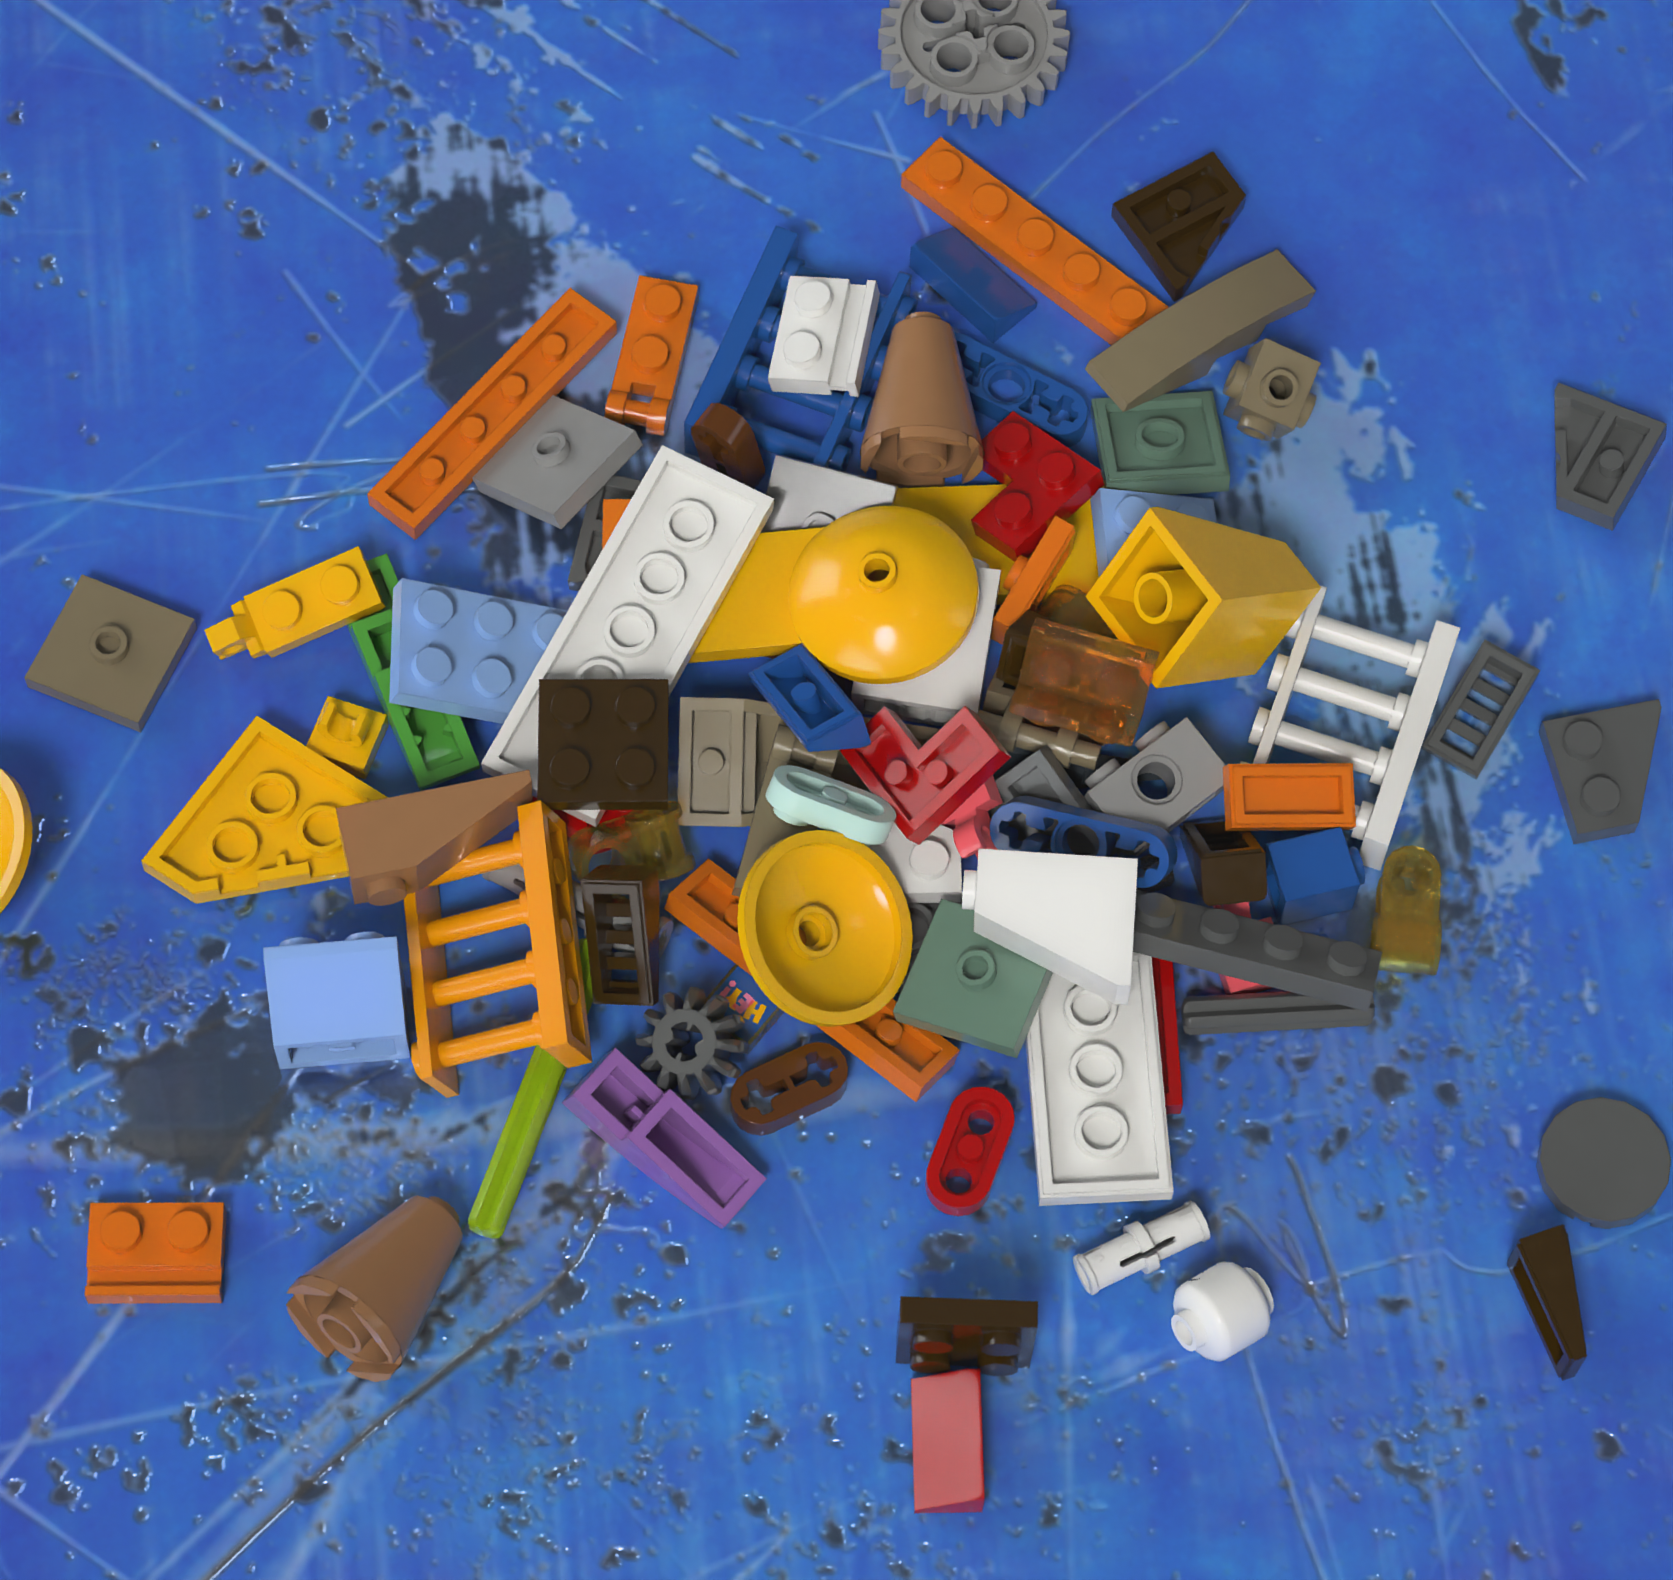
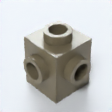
[1223,338,1321,441]

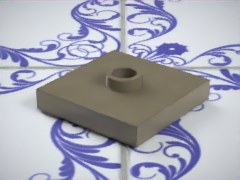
[24,574,197,732]

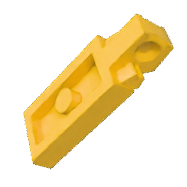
[204,546,386,660]

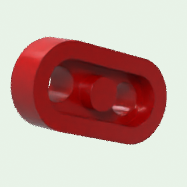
[925,1087,1015,1216]

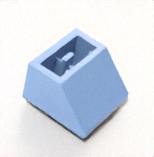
[263,932,410,1069]

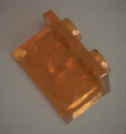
[1009,617,1160,747]

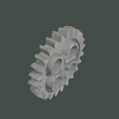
[878,0,1070,129]

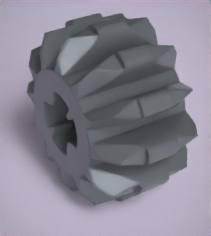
[635,987,749,1100]

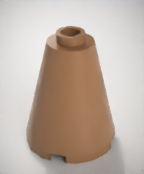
[860,312,984,488]
[286,1196,463,1382]

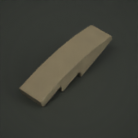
[1085,250,1316,412]

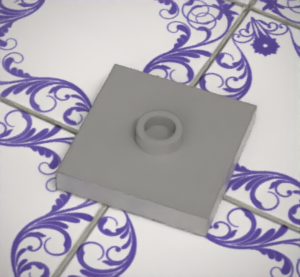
[472,395,642,529]

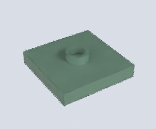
[1091,391,1230,495]
[893,899,1053,1058]

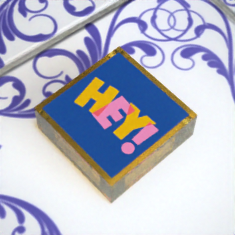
[706,964,784,1055]

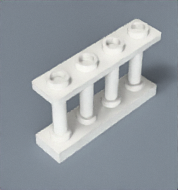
[1240,585,1460,870]

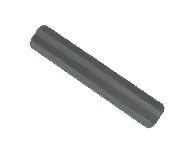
[1181,991,1375,1035]

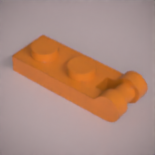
[604,275,699,436]

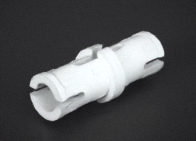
[1073,1200,1210,1295]

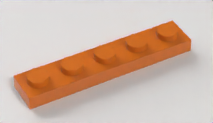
[901,137,1169,345]
[367,288,617,540]
[664,858,960,1102]

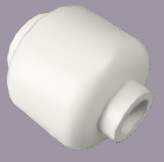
[1171,1262,1274,1362]

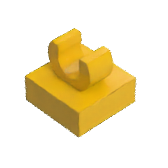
[306,696,389,780]

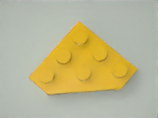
[141,716,388,904]

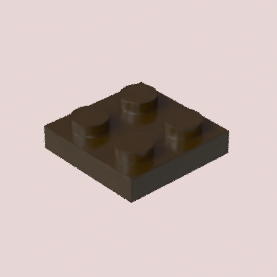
[537,679,669,810]
[895,1296,1038,1376]

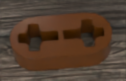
[691,403,766,489]
[730,1042,848,1136]

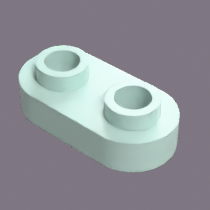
[765,765,896,847]

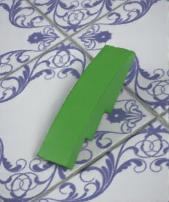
[347,553,480,791]

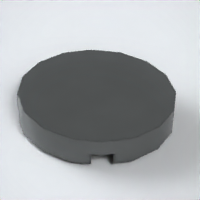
[1536,1097,1671,1229]

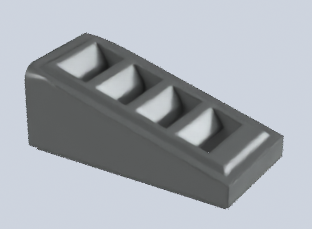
[1421,640,1540,780]

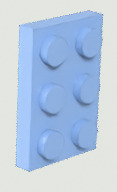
[389,578,567,724]

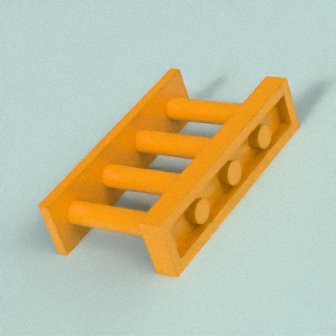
[404,800,592,1098]

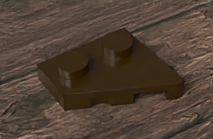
[1111,151,1246,302]

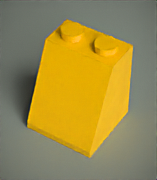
[1085,507,1321,689]

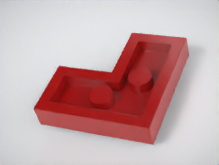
[971,411,1105,562]
[839,706,1011,845]

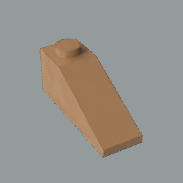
[336,770,533,906]

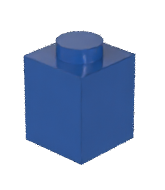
[1265,827,1365,925]

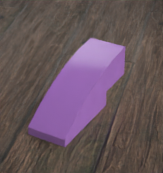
[562,1048,767,1229]

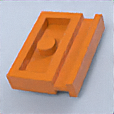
[84,1202,227,1304]

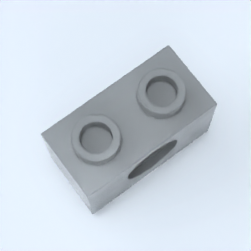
[1084,717,1226,856]

